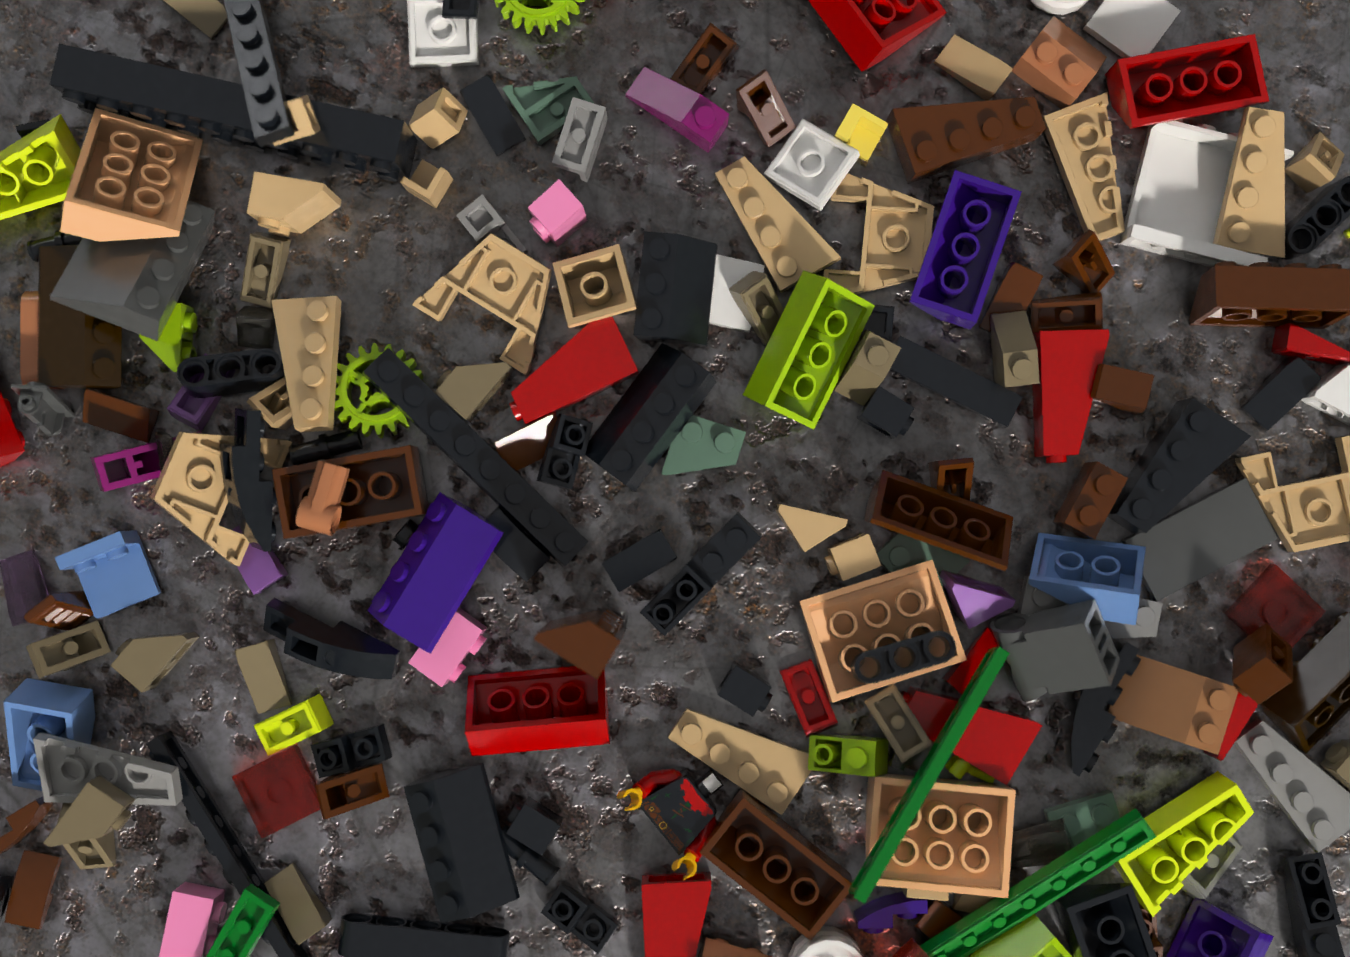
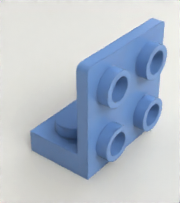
[55,530,161,619]

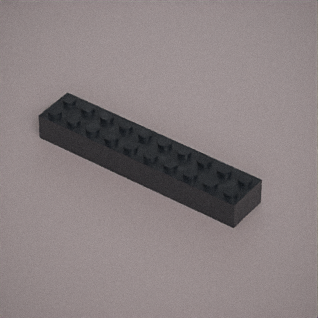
[49,43,418,182]

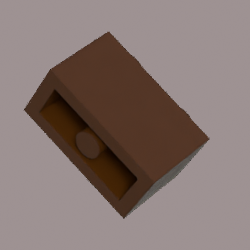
[1053,461,1128,539]
[1232,623,1293,705]

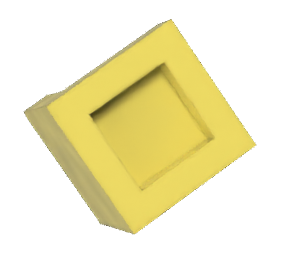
[834,104,888,161]

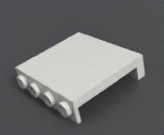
[1119,119,1294,267]

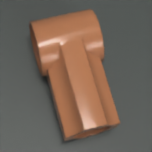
[296,460,350,536]

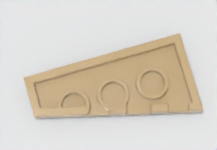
[1042,92,1125,241]
[1213,106,1285,258]
[715,156,841,293]
[271,296,342,432]
[668,708,812,815]

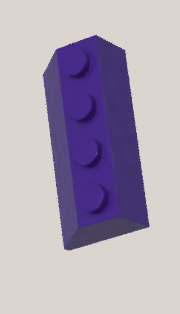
[909,170,1022,330]
[367,492,504,653]
[1166,898,1274,957]

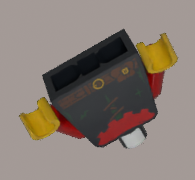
[617,768,724,880]

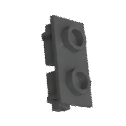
[10,382,75,436]

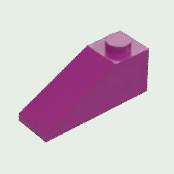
[625,67,729,153]
[90,431,202,492]

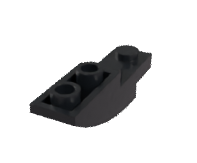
[220,408,277,552]
[640,512,763,636]
[263,598,400,679]
[1071,642,1141,776]
[1285,852,1345,957]

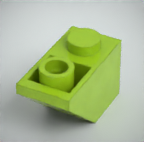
[139,303,198,373]
[808,734,889,777]

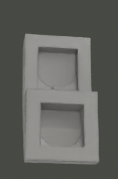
[456,194,529,254]

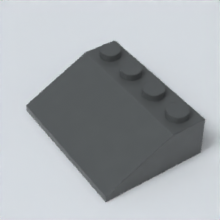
[50,200,215,341]

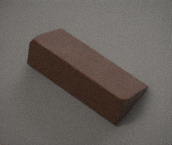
[82,388,159,443]
[493,412,558,472]

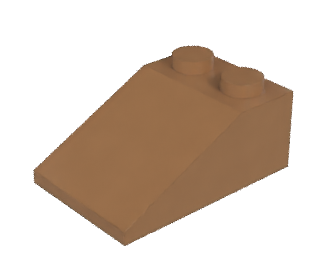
[1106,654,1238,755]

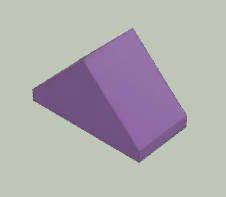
[940,570,1016,629]

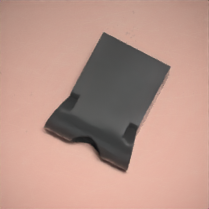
[990,599,1120,702]

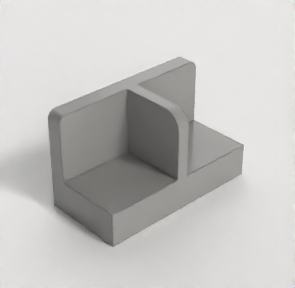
[552,97,608,182]

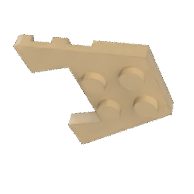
[823,173,934,295]
[413,233,552,375]
[150,432,292,567]
[1235,435,1350,552]

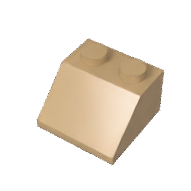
[247,171,342,237]
[552,244,637,328]

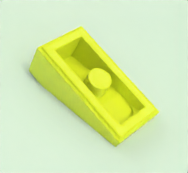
[253,694,334,756]

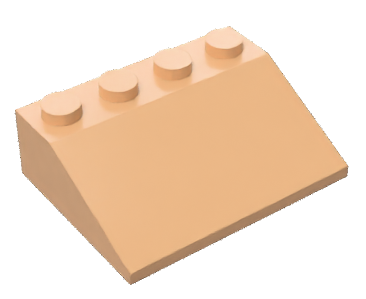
[60,108,203,242]
[799,559,967,703]
[866,773,1016,898]

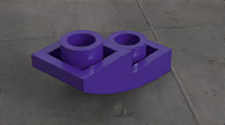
[853,892,928,934]

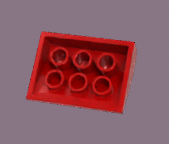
[808,0,947,72]

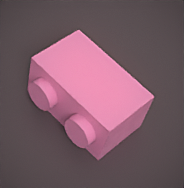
[527,179,587,248]
[408,607,487,687]
[159,881,227,957]

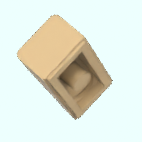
[934,34,1013,101]

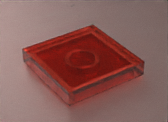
[1225,564,1326,647]
[232,744,320,838]

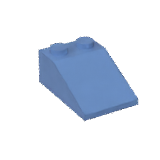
[1029,533,1146,625]
[3,678,95,791]

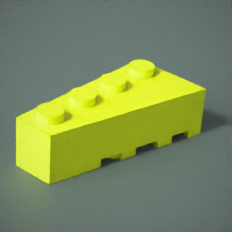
[0,114,81,220]
[1114,771,1254,917]

